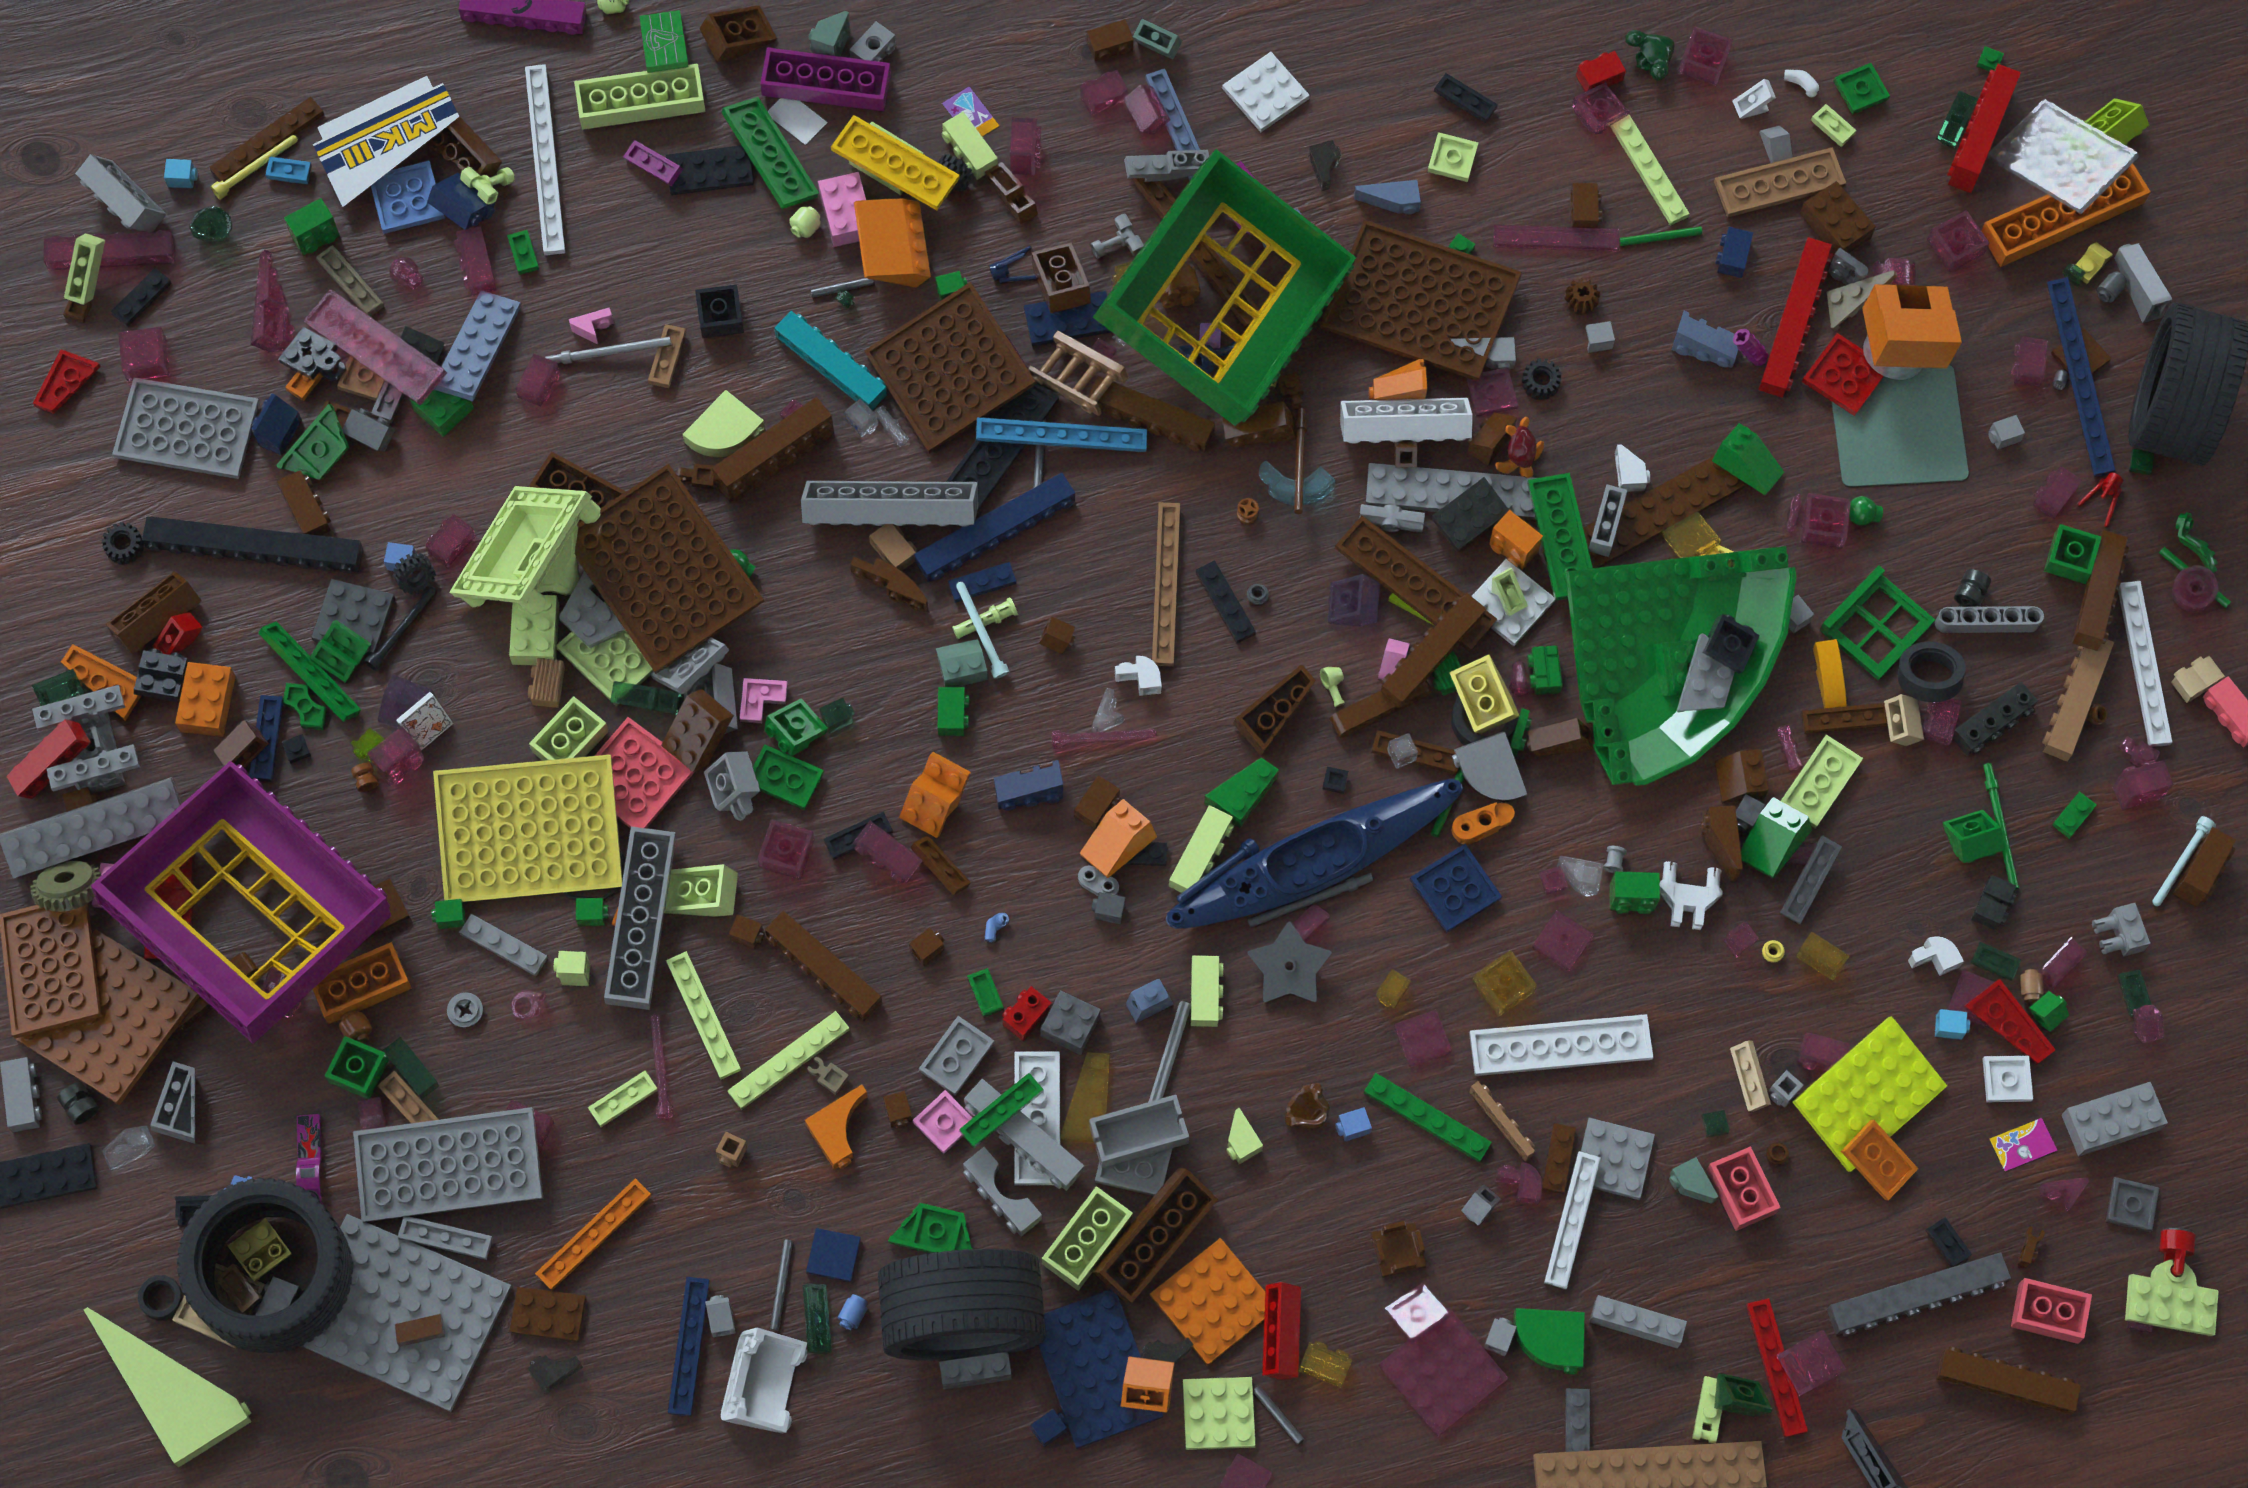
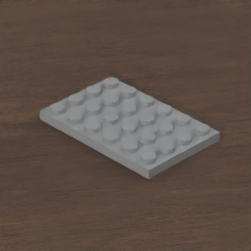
[112,378,260,479]

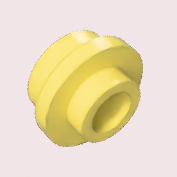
[1762,940,1785,962]

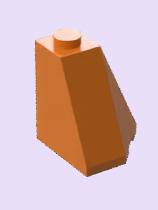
[1369,359,1427,400]

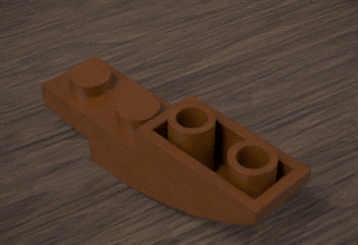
[850,557,928,611]

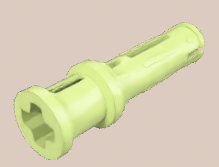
[952,597,1018,639]

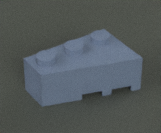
[1672,310,1738,368]

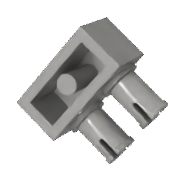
[2092,903,2150,957]

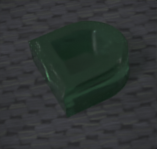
[2063,264,2086,287]

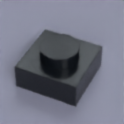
[282,734,311,764]
[1322,766,1349,794]

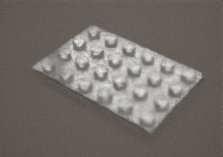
[1988,99,2139,214]

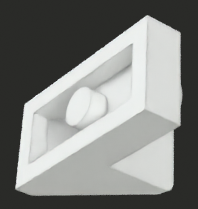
[1733,79,1776,119]

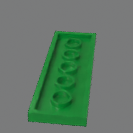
[721,97,819,209]
[1527,473,1593,601]

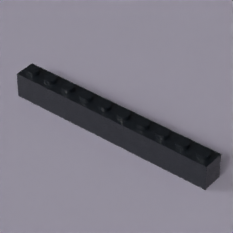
[142,516,363,574]

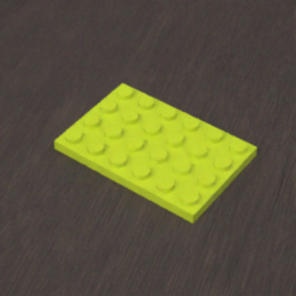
[1792,1016,1947,1172]

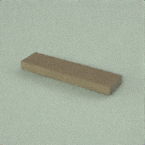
[316,245,384,318]

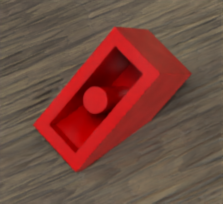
[153,612,203,655]

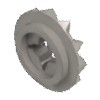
[447,993,483,1028]

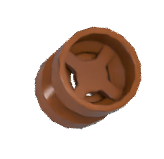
[351,762,379,792]

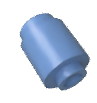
[837,1294,868,1330]

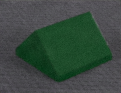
[1714,1373,1773,1417]

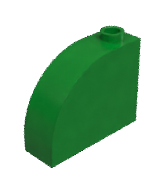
[1513,1308,1585,1374]

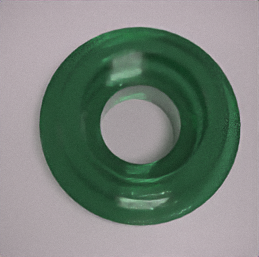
[835,290,855,309]

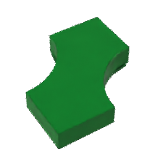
[283,683,327,730]

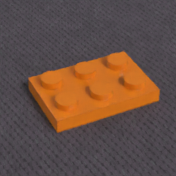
[1841,1120,1918,1200]

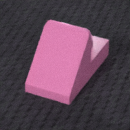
[569,308,614,344]

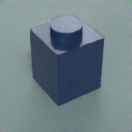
[1031,1409,1068,1447]

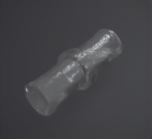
[873,406,910,446]

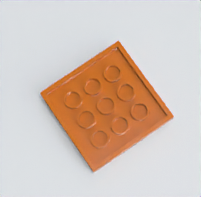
[1150,1238,1265,1366]

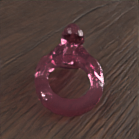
[511,990,547,1020]

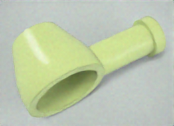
[1320,667,1345,707]

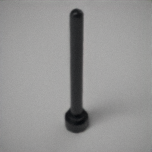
[364,587,437,672]

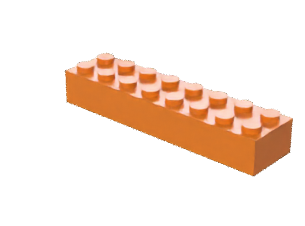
[1980,158,2151,267]

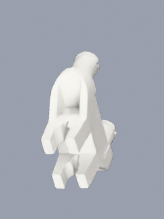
[1660,862,1723,930]

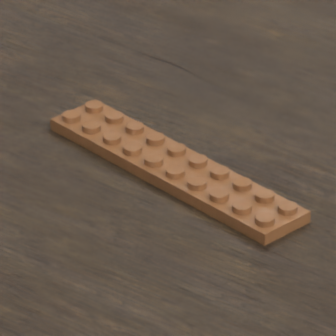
[1533,1441,1767,1488]

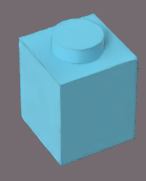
[164,159,198,188]
[1935,1009,1970,1040]

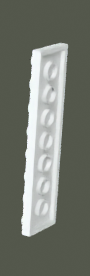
[1469,1014,1653,1076]

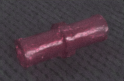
[1776,725,1803,771]

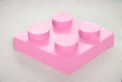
[912,1090,972,1154]

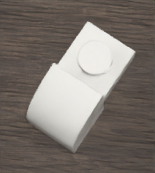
[1115,656,1161,696]
[1908,937,1964,976]

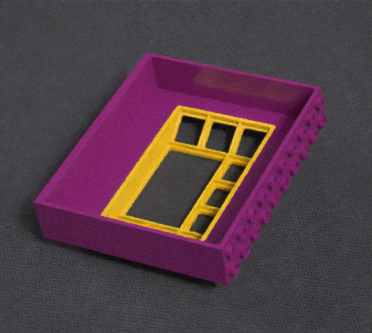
[90,761,391,1044]

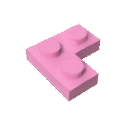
[740,678,788,723]

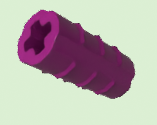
[1733,329,1769,366]

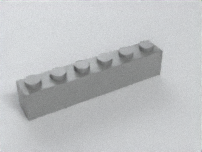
[964,1079,1084,1191]

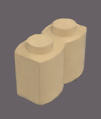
[2171,656,2225,703]

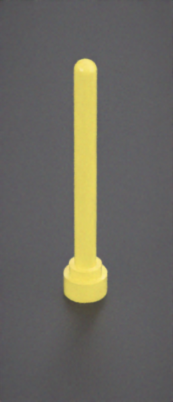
[210,135,298,200]

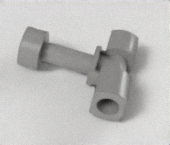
[1090,214,1144,259]

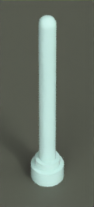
[956,582,1010,679]
[2153,816,2216,906]

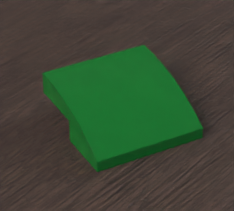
[310,620,372,682]

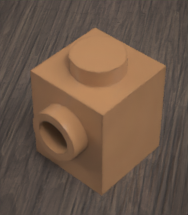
[715,1132,748,1167]

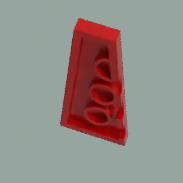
[1964,979,2055,1064]

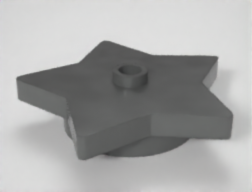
[1248,921,1332,1002]

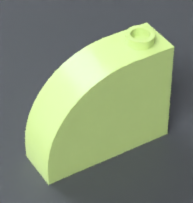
[683,390,765,457]

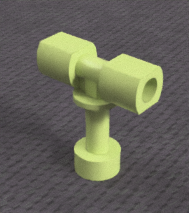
[460,167,514,204]

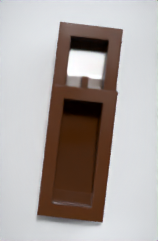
[985,162,1038,224]

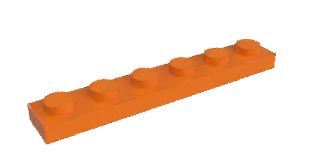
[535,1178,652,1291]

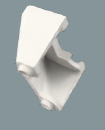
[721,1328,807,1433]

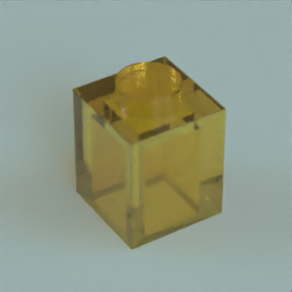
[1376,969,1411,1008]

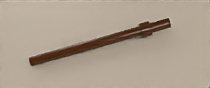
[1294,408,1307,514]

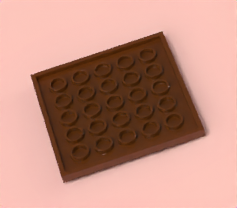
[864,282,1037,453]

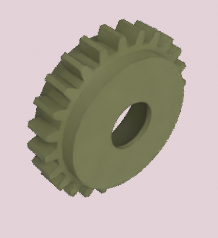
[30,861,102,912]

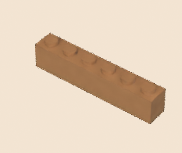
[2042,639,2114,762]

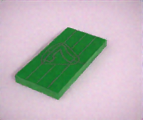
[639,10,689,73]

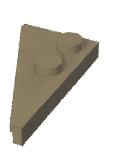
[1827,270,1898,331]

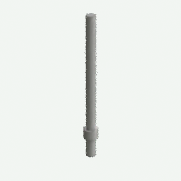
[545,337,672,365]

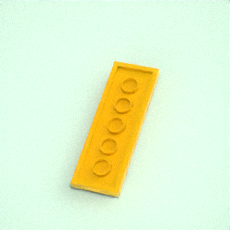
[831,115,960,210]

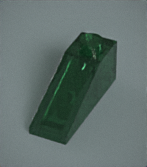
[1936,91,1978,148]

